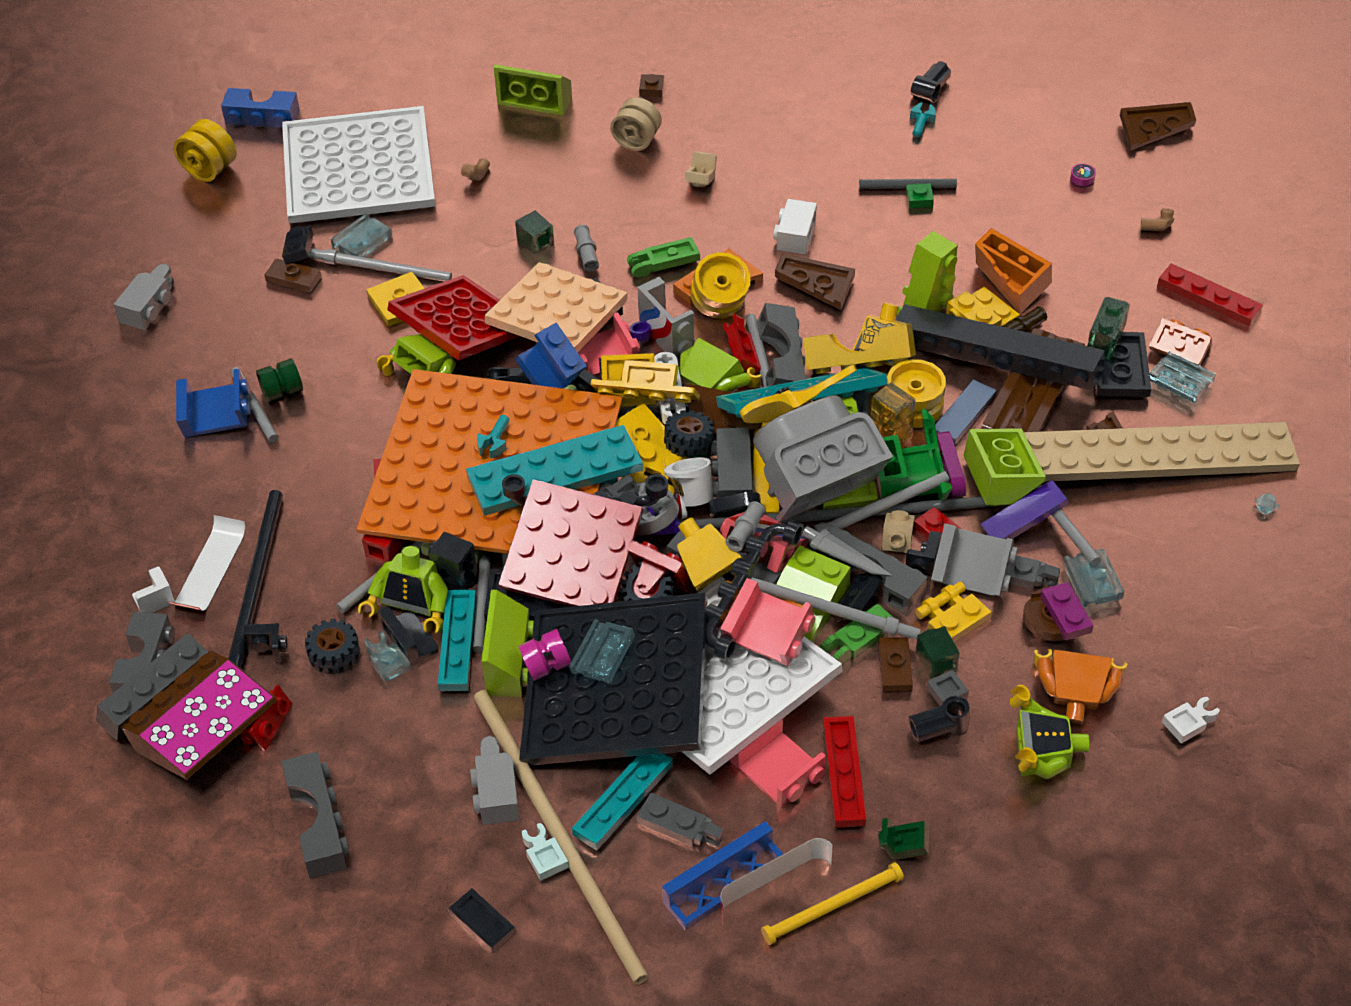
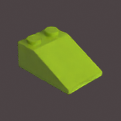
[776,545,851,643]

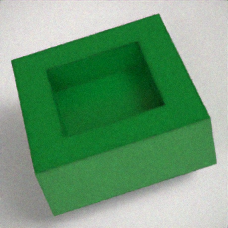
[906,183,934,208]

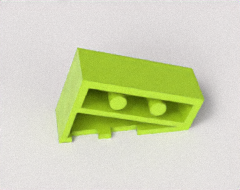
[897,231,958,315]

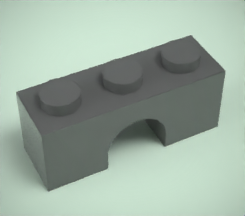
[109,611,175,692]

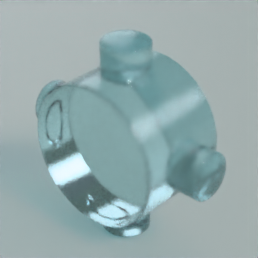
[1254,493,1279,514]

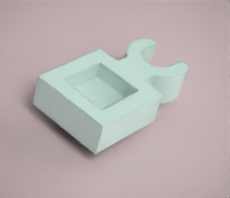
[522,823,569,881]

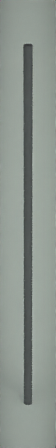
[635,497,1008,536]

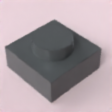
[927,670,969,706]

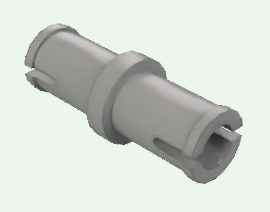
[574,225,599,272]
[725,501,766,552]

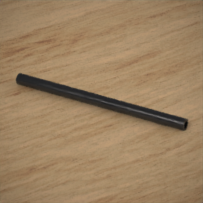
[228,490,283,668]

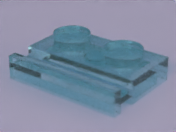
[331,213,392,257]
[1149,351,1216,403]
[1063,548,1125,607]
[569,619,635,683]

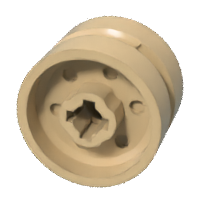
[610,97,662,151]

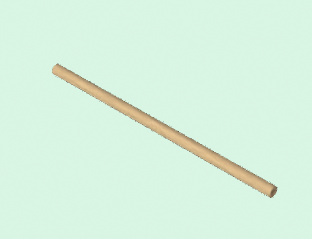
[474,690,649,985]

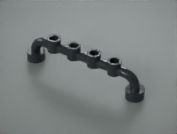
[502,474,668,507]
[706,520,804,661]

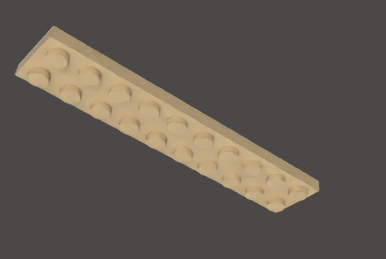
[1024,422,1300,481]

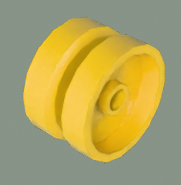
[173,119,237,182]
[690,252,750,319]
[885,359,946,428]

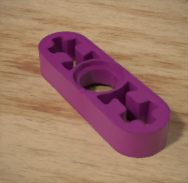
[936,431,966,498]

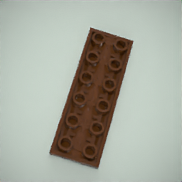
[981,328,1085,432]

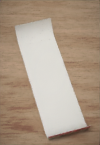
[168,515,245,611]
[721,838,833,923]

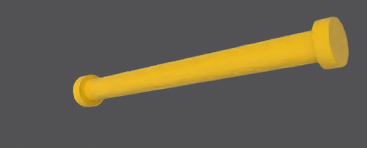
[761,862,904,945]

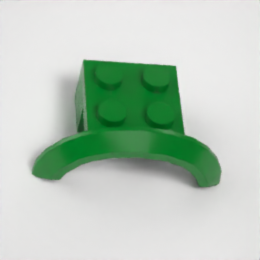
[876,409,952,501]

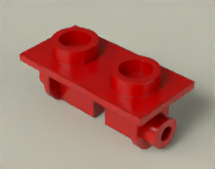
[241,685,293,751]

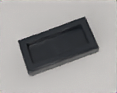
[448,888,516,953]

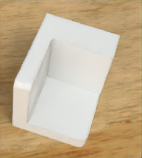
[132,566,175,613]

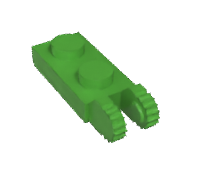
[627,237,700,278]
[819,604,892,664]

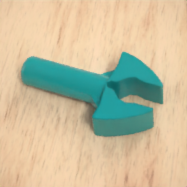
[910,102,936,138]
[477,415,510,459]

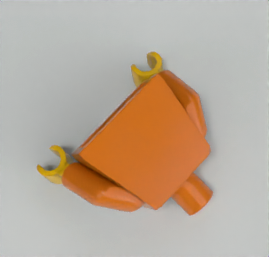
[1034,649,1127,724]

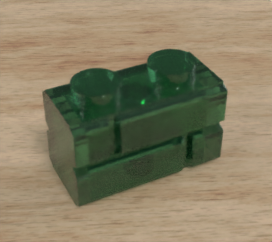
[1087,297,1130,359]

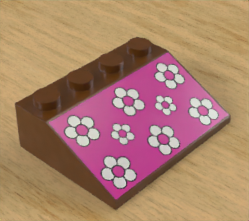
[121,650,277,780]

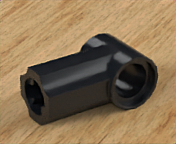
[910,61,951,103]
[908,696,970,742]

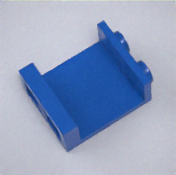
[515,322,587,389]
[176,369,251,438]

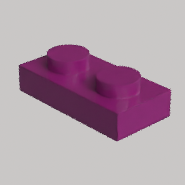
[1040,582,1094,641]

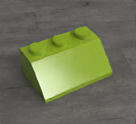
[493,64,572,116]
[963,429,1046,506]
[481,590,534,697]

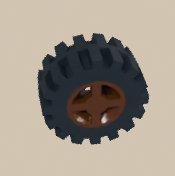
[664,410,714,458]
[305,619,360,674]

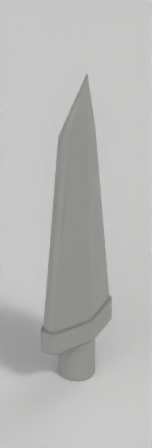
[802,526,893,576]

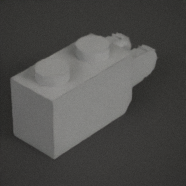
[113,264,174,330]
[470,735,520,825]

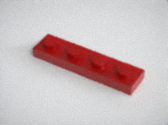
[1157,263,1263,327]
[823,716,866,828]

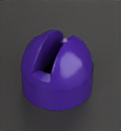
[630,321,651,344]

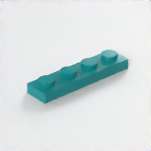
[438,590,476,691]
[572,753,673,851]

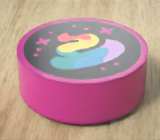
[1070,163,1096,186]

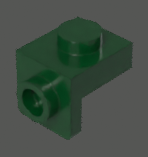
[878,817,930,860]

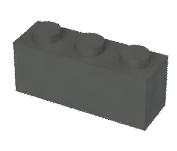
[711,428,752,498]

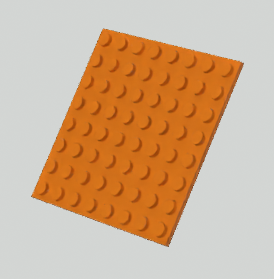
[356,369,622,554]

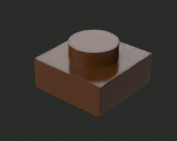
[639,74,664,97]

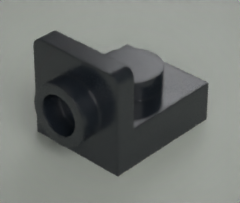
[906,531,942,576]
[243,623,288,663]

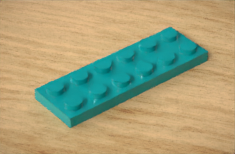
[716,368,888,417]
[466,425,643,516]

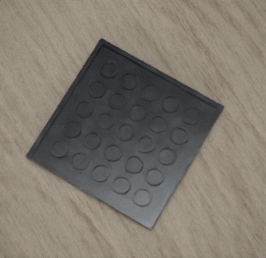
[519,593,708,765]

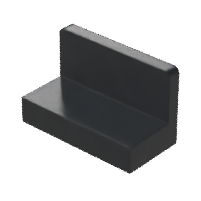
[378,606,439,667]

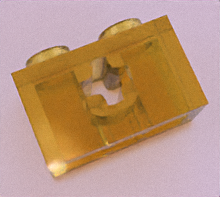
[871,382,915,445]

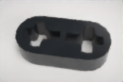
[709,492,761,518]

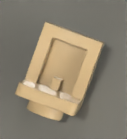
[684,151,717,187]
[882,510,914,553]

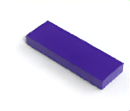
[981,480,1069,540]

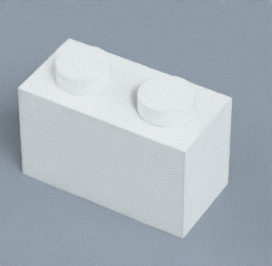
[773,199,817,255]

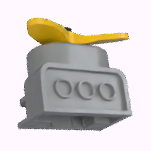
[740,364,893,522]

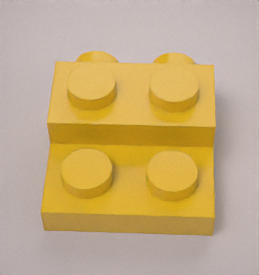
[946,287,1020,327]

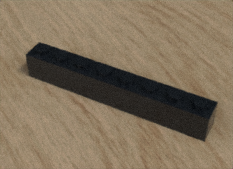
[895,304,1104,391]

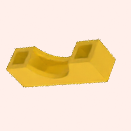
[803,323,916,374]

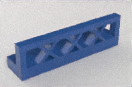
[662,821,783,930]

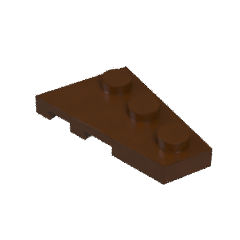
[775,253,855,310]

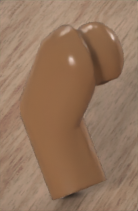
[461,158,490,181]
[1140,208,1175,231]

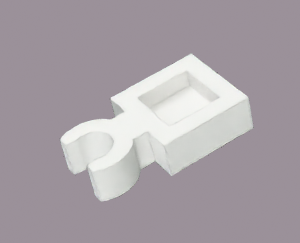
[1162,697,1220,743]

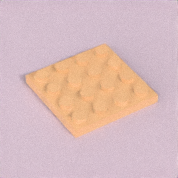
[485,262,627,352]

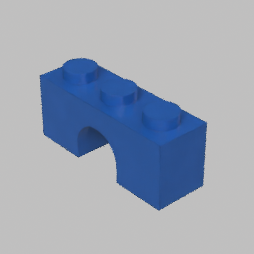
[221,88,300,128]

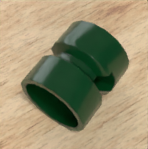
[256,358,303,402]

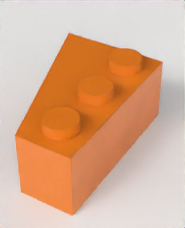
[975,228,1052,314]

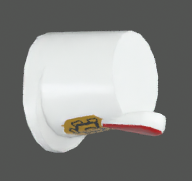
[664,457,713,520]

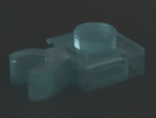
[364,631,411,682]

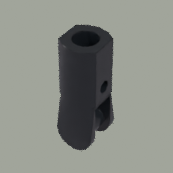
[487,367,532,384]

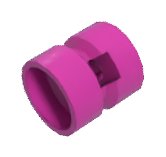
[519,629,572,681]

